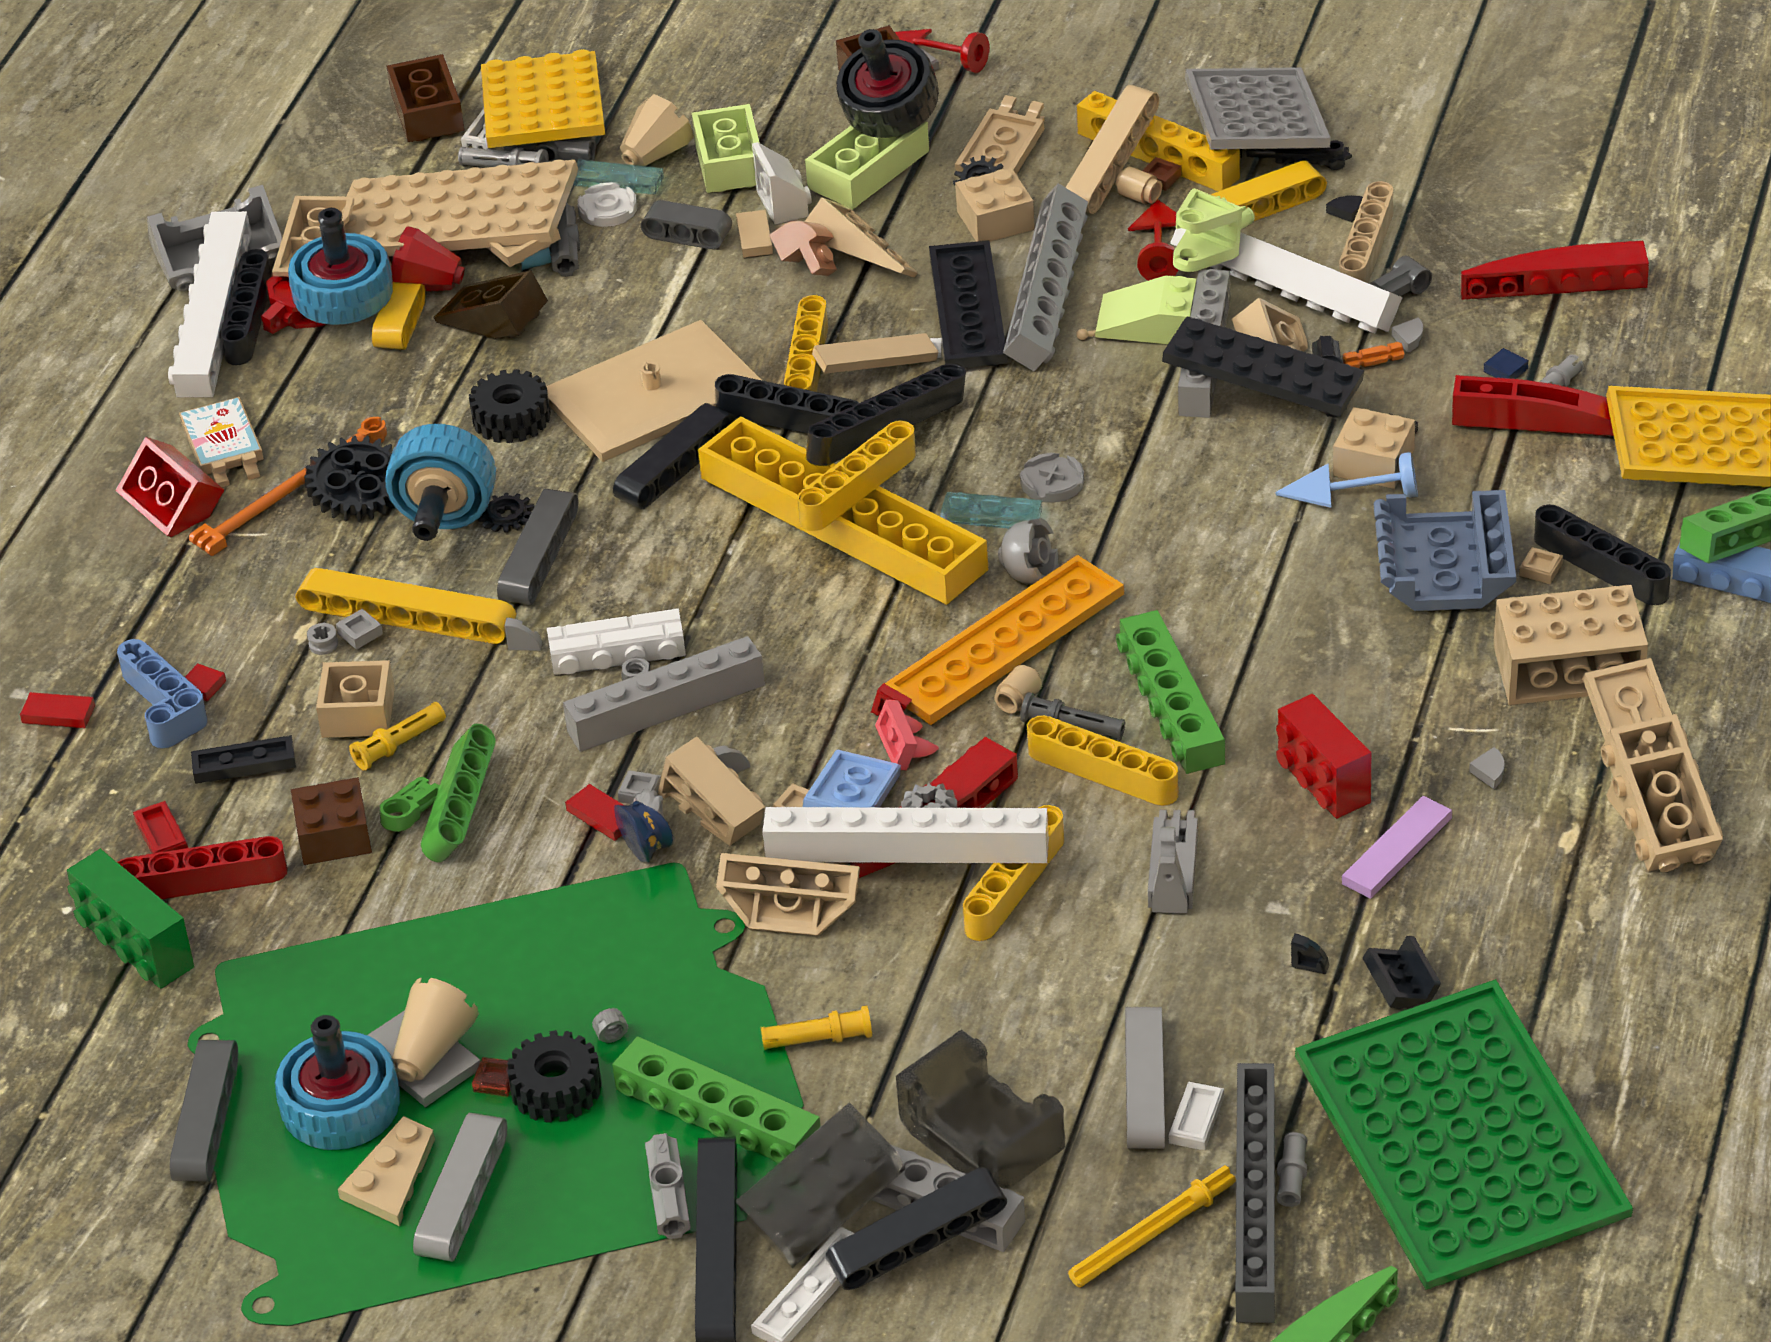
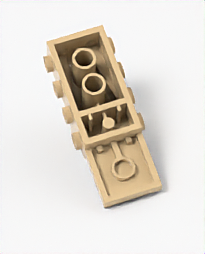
[1583,658,1723,872]

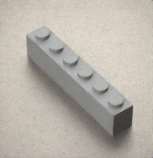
[563,636,765,752]

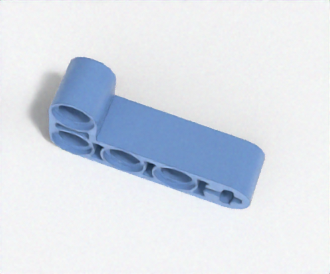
[117,639,207,748]

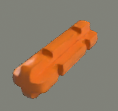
[1342,342,1404,368]

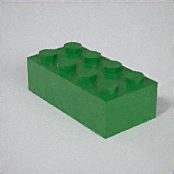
[66,848,195,989]

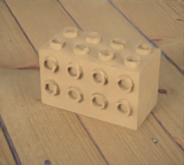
[1494,585,1648,705]

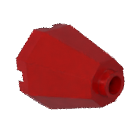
[391,226,465,291]

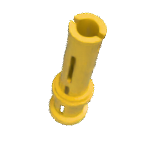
[349,702,446,770]
[760,1005,872,1050]

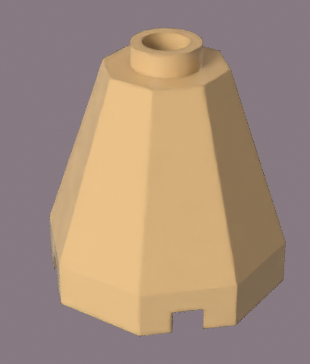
[620,94,694,169]

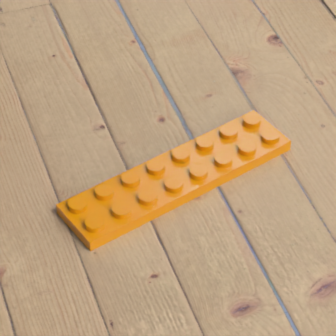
[885,555,1124,725]

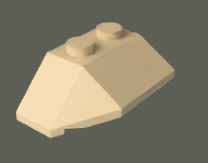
[716,853,860,936]

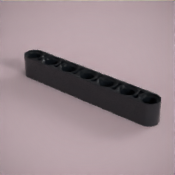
[806,364,966,466]
[695,1136,738,1342]

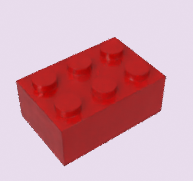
[1276,693,1372,819]

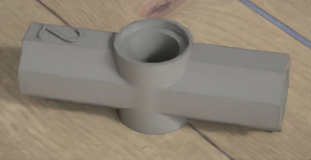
[645,1133,690,1239]

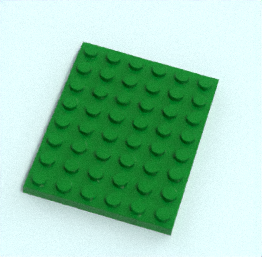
[1295,979,1633,1290]

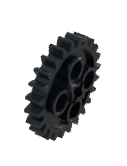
[304,436,396,522]

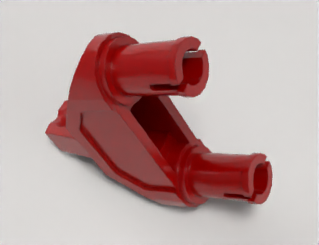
[261,276,325,334]

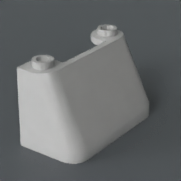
[147,185,282,291]

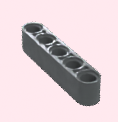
[497,489,579,605]
[170,1040,239,1182]

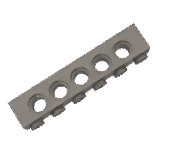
[1178,269,1230,418]
[805,1120,1025,1252]

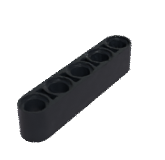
[221,249,272,365]
[715,374,859,434]
[613,403,736,509]
[1534,504,1671,605]
[826,1168,1007,1290]

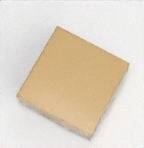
[1519,547,1563,584]

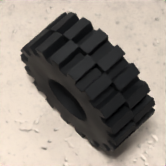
[469,369,551,443]
[507,1030,602,1122]

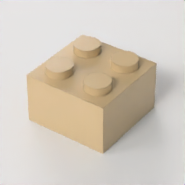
[955,167,1035,242]
[1333,407,1415,489]
[316,660,395,738]

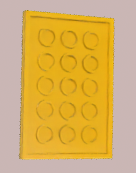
[481,49,605,148]
[1606,386,1771,487]

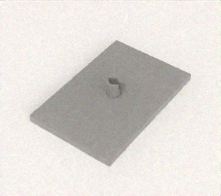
[1185,67,1331,149]

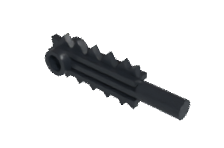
[1246,140,1352,170]

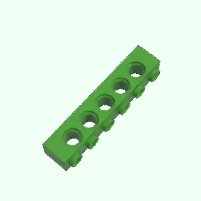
[1679,488,1771,563]
[1116,610,1225,774]
[612,1036,821,1171]

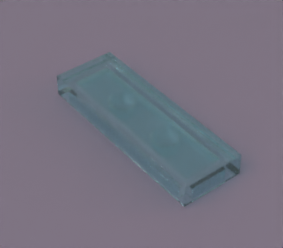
[573,159,664,194]

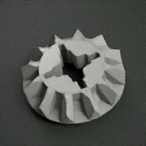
[901,782,957,808]

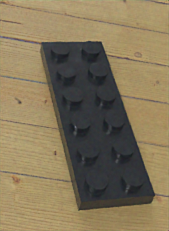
[929,240,1008,368]
[1162,316,1364,417]

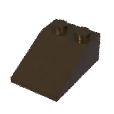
[433,270,548,339]

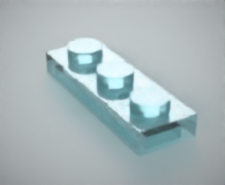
[940,492,1042,529]

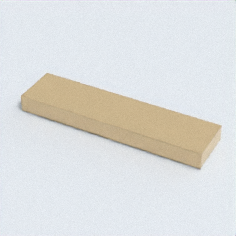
[812,333,939,374]

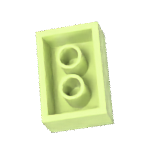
[691,104,760,193]

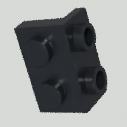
[1362,936,1441,1009]

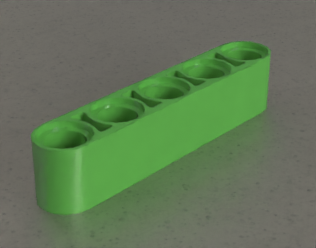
[421,723,496,862]

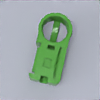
[380,777,440,832]

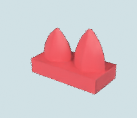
[875,700,939,770]

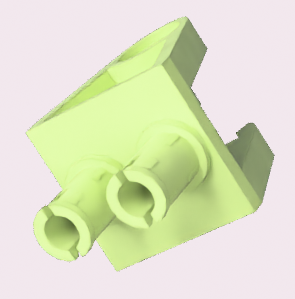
[1173,188,1255,272]

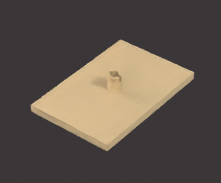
[546,320,761,462]

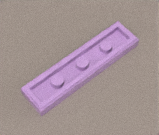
[1342,796,1452,899]

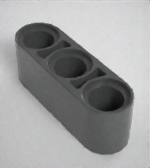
[641,200,732,249]

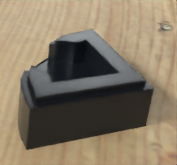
[1326,195,1363,222]
[1291,933,1329,974]

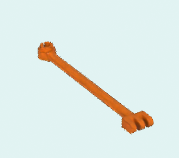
[189,417,387,556]

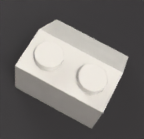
[752,142,812,225]

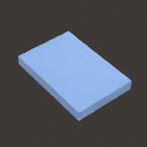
[803,750,901,808]

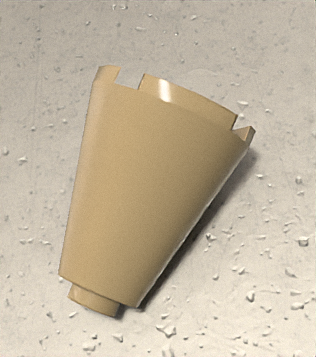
[392,978,479,1082]

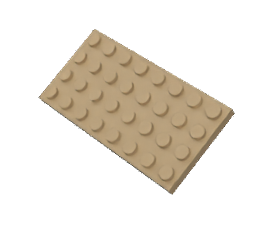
[344,159,578,256]

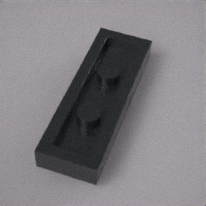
[191,735,296,784]

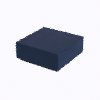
[1484,348,1529,379]

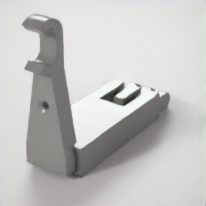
[1148,809,1198,913]

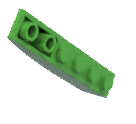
[1271,1266,1399,1342]

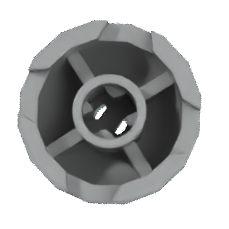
[998,518,1058,585]

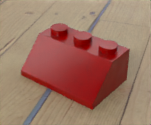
[115,437,224,537]

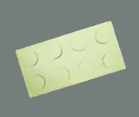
[805,121,929,209]

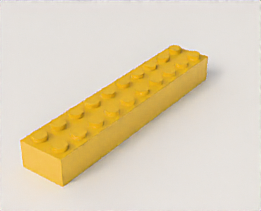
[698,416,989,605]

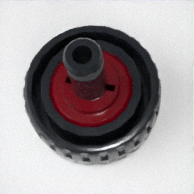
[836,29,939,138]

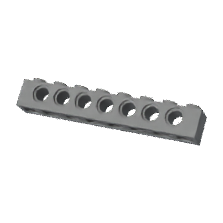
[1003,183,1088,371]

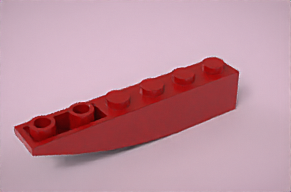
[1461,241,1649,300]
[1452,375,1614,436]
[850,737,1018,878]

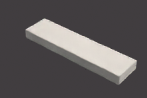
[751,1226,854,1342]

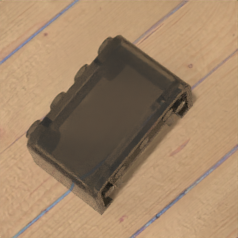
[896,1029,1065,1189]

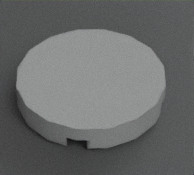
[1020,453,1085,503]

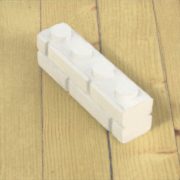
[547,609,686,675]

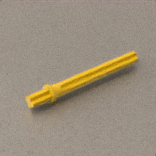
[1068,1165,1236,1287]

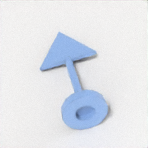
[1275,452,1418,508]

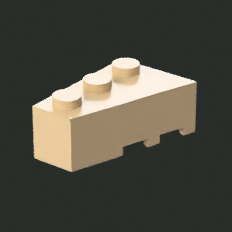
[658,736,765,846]

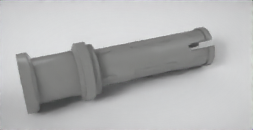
[458,147,549,167]

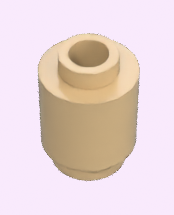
[1116,166,1162,204]
[994,665,1042,714]

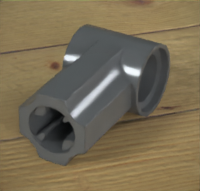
[1368,255,1432,296]

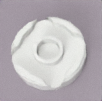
[578,182,637,227]

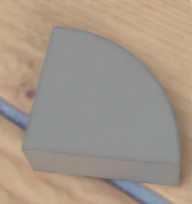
[1392,317,1423,352]
[504,618,542,651]
[713,746,750,773]
[1469,747,1504,789]

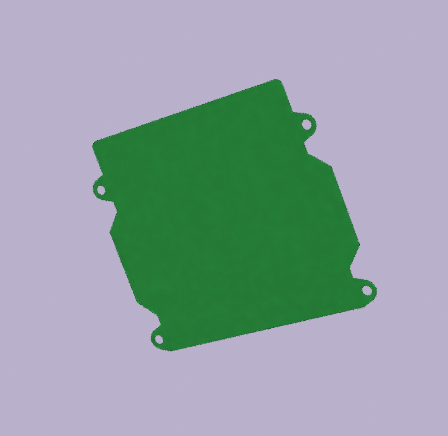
[187,862,828,1326]

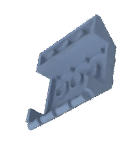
[1373,490,1516,611]

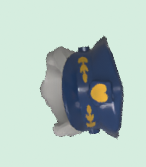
[614,788,675,862]

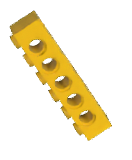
[1077,91,1240,191]

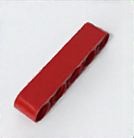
[117,836,288,899]

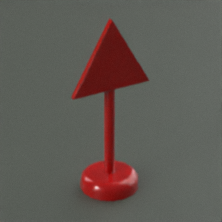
[895,29,990,73]
[1128,199,1179,281]

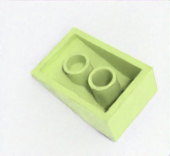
[1095,276,1197,344]

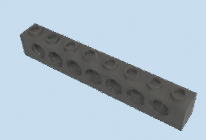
[1235,1063,1275,1323]

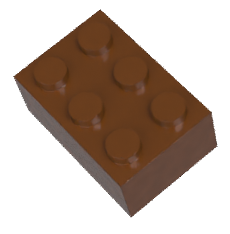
[386,54,465,142]

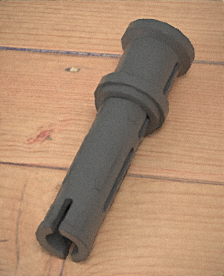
[1020,692,1126,741]

